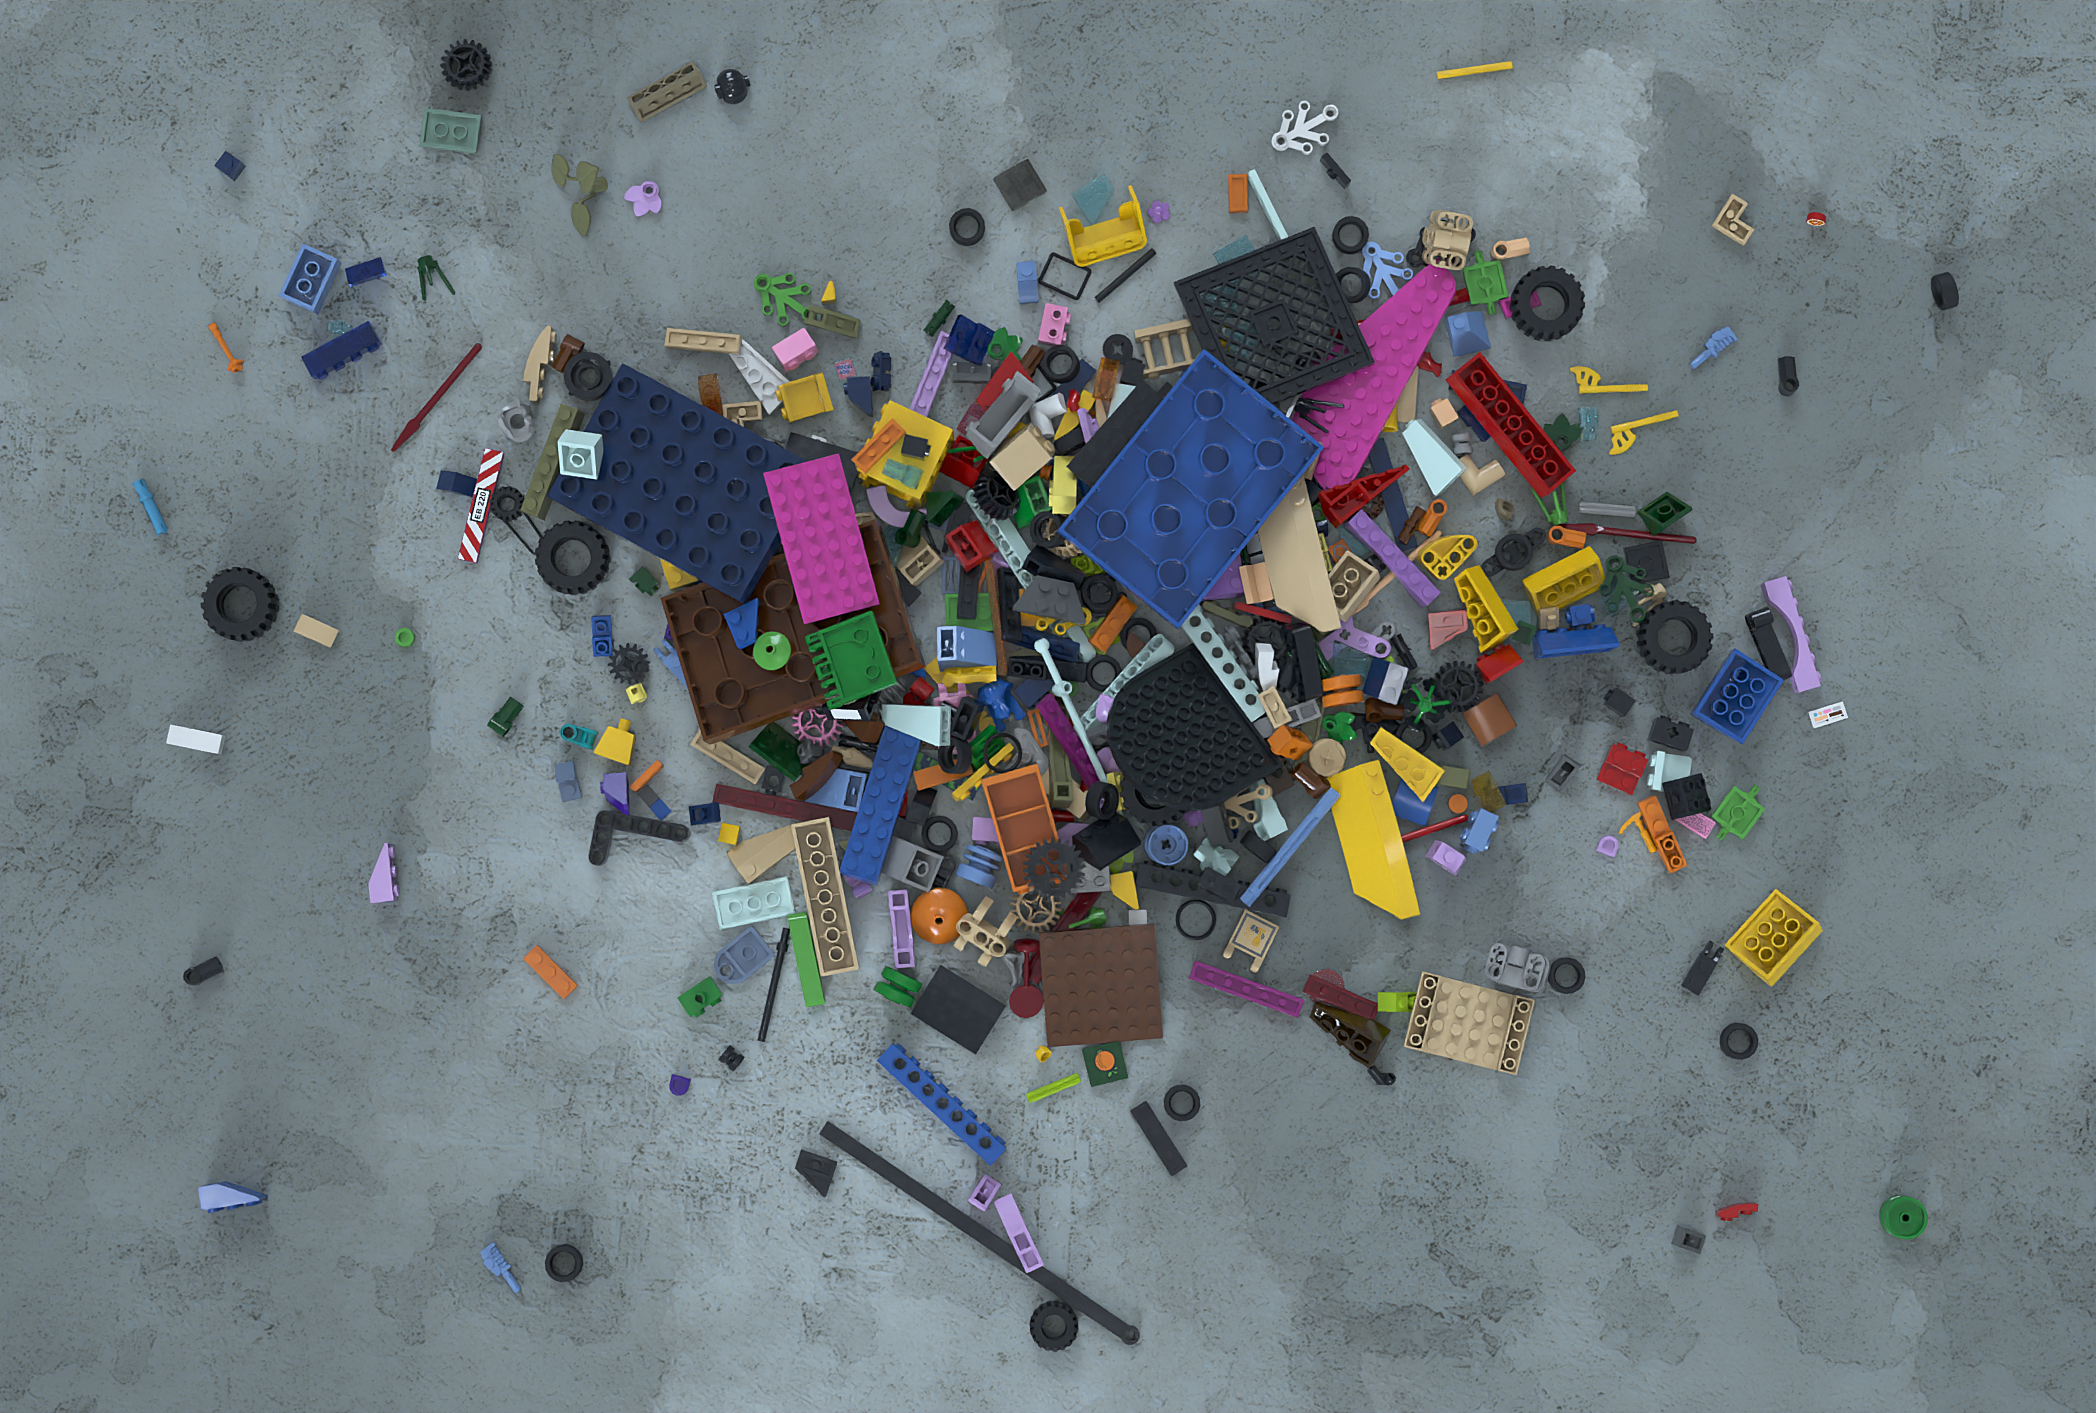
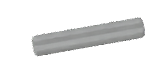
[1579,502,1636,517]

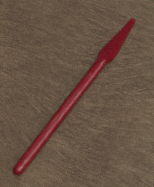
[391,343,482,452]
[1558,523,1697,544]

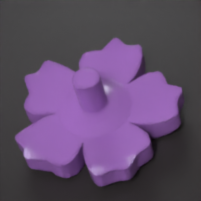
[1147,200,1170,224]
[1182,810,1204,827]

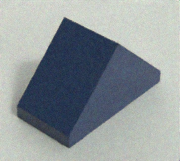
[436,470,477,498]

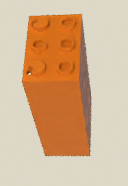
[981,764,1069,895]

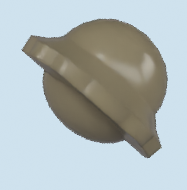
[1495,498,1515,521]

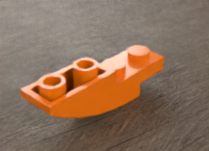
[1637,795,1687,874]

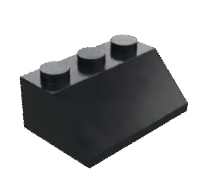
[1072,812,1141,871]

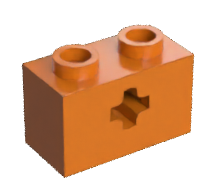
[1267,724,1313,761]

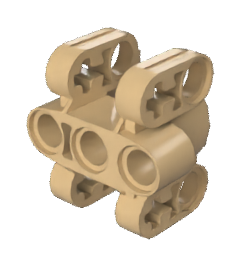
[1422,210,1473,270]
[953,896,1019,967]

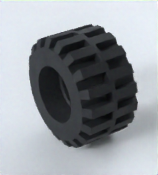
[1030,1300,1078,1352]

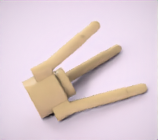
[1621,583,1667,627]

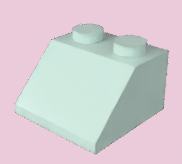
[557,429,603,479]

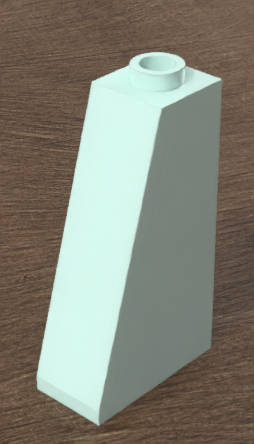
[1403,419,1467,496]
[881,704,951,746]

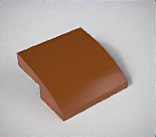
[1462,693,1517,746]

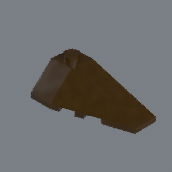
[1309,1002,1391,1069]

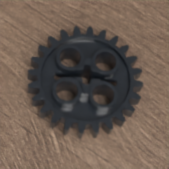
[1023,837,1086,901]

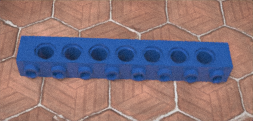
[877,1043,1006,1166]

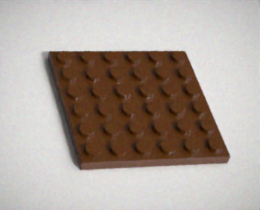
[1039,923,1163,1047]

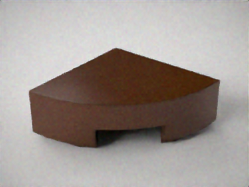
[1127,632,1146,659]

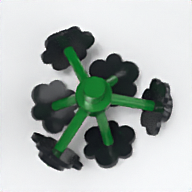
[1401,677,1456,732]

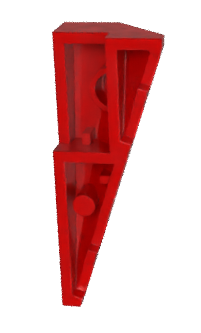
[1318,464,1409,529]

